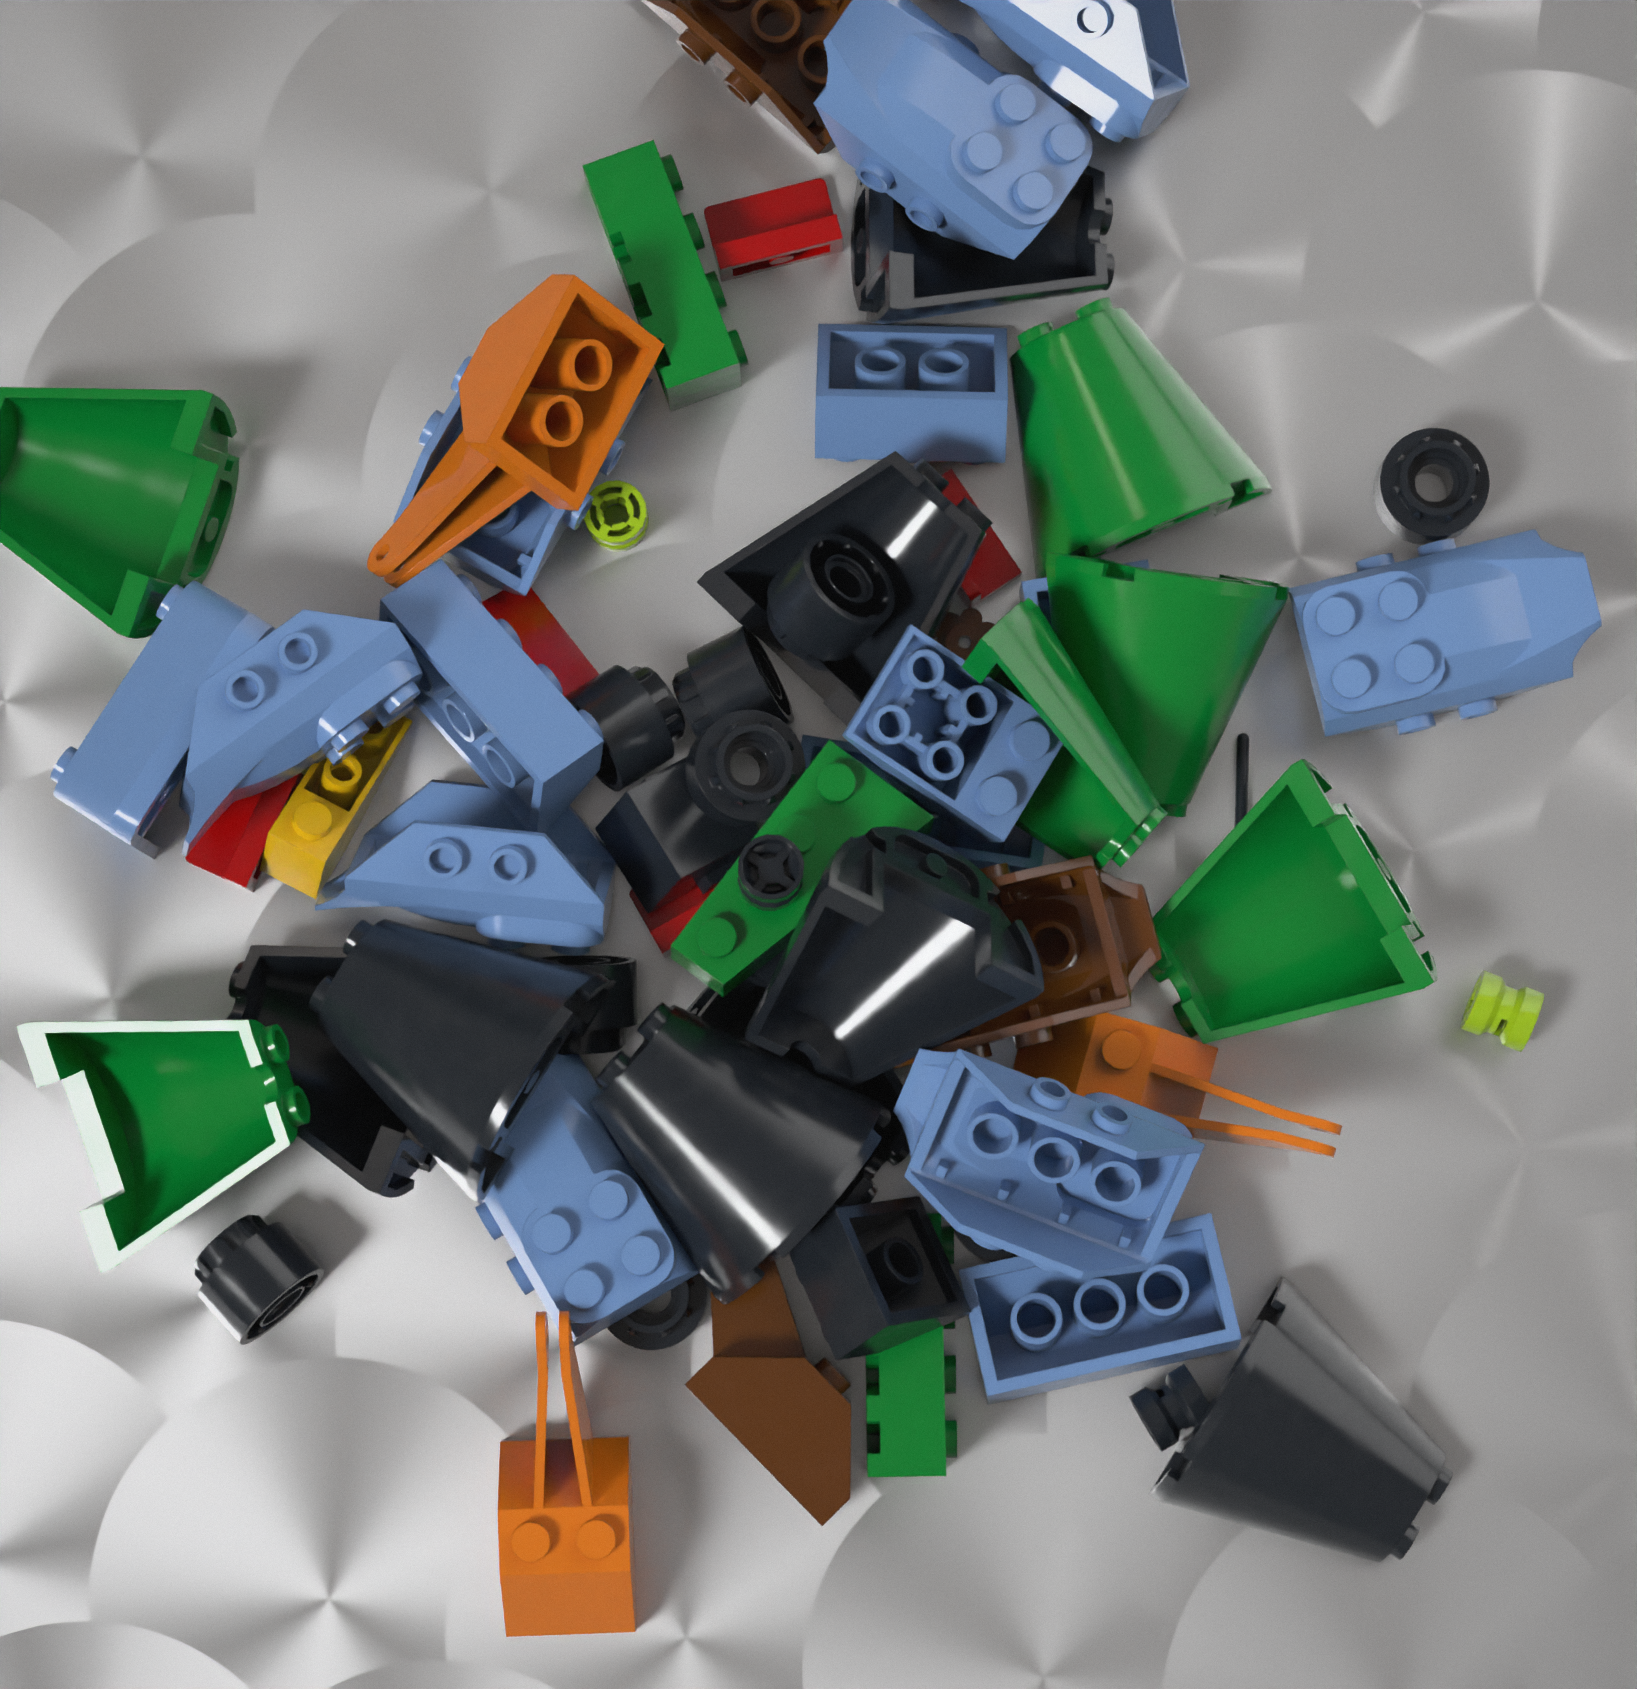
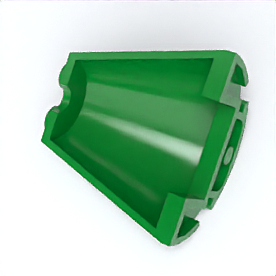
[1009,297,1273,579]
[0,387,239,639]
[1045,552,1289,817]
[961,598,1168,870]
[1149,759,1437,1044]
[16,1019,311,1273]

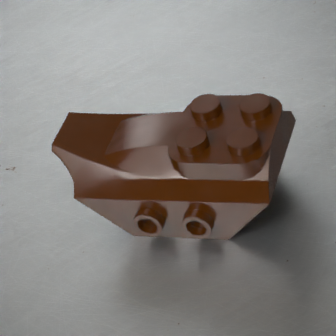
[641,0,851,154]
[892,855,1162,1069]

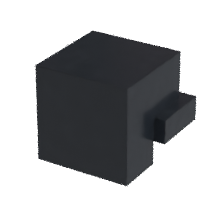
[595,757,759,914]

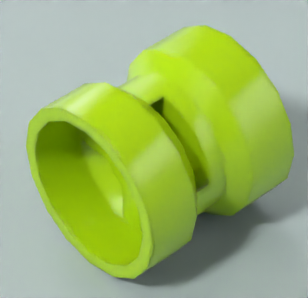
[584,480,649,552]
[1460,970,1544,1052]

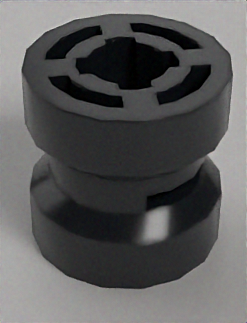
[738,834,804,911]
[1129,1364,1209,1452]

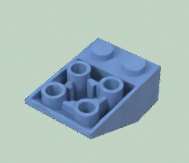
[842,625,1063,844]

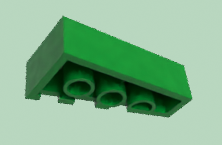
[582,140,749,412]
[671,740,934,997]
[865,1213,957,1477]

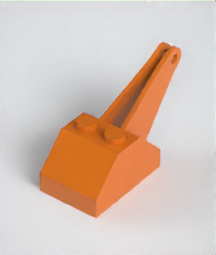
[367,274,665,588]
[1012,1013,1342,1158]
[498,1310,637,1637]

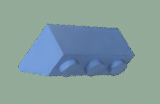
[815,324,1008,465]

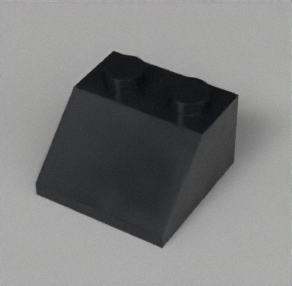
[789,1196,972,1361]

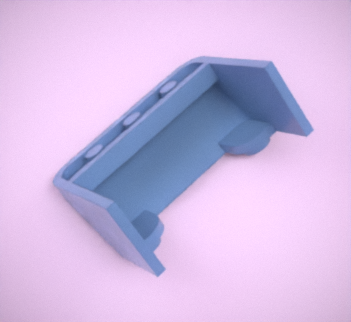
[50,580,275,859]

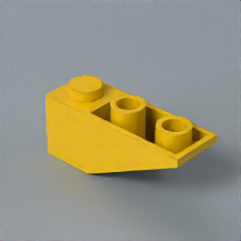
[260,716,413,899]

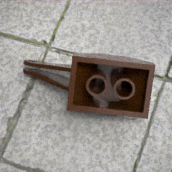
[684,1260,851,1526]

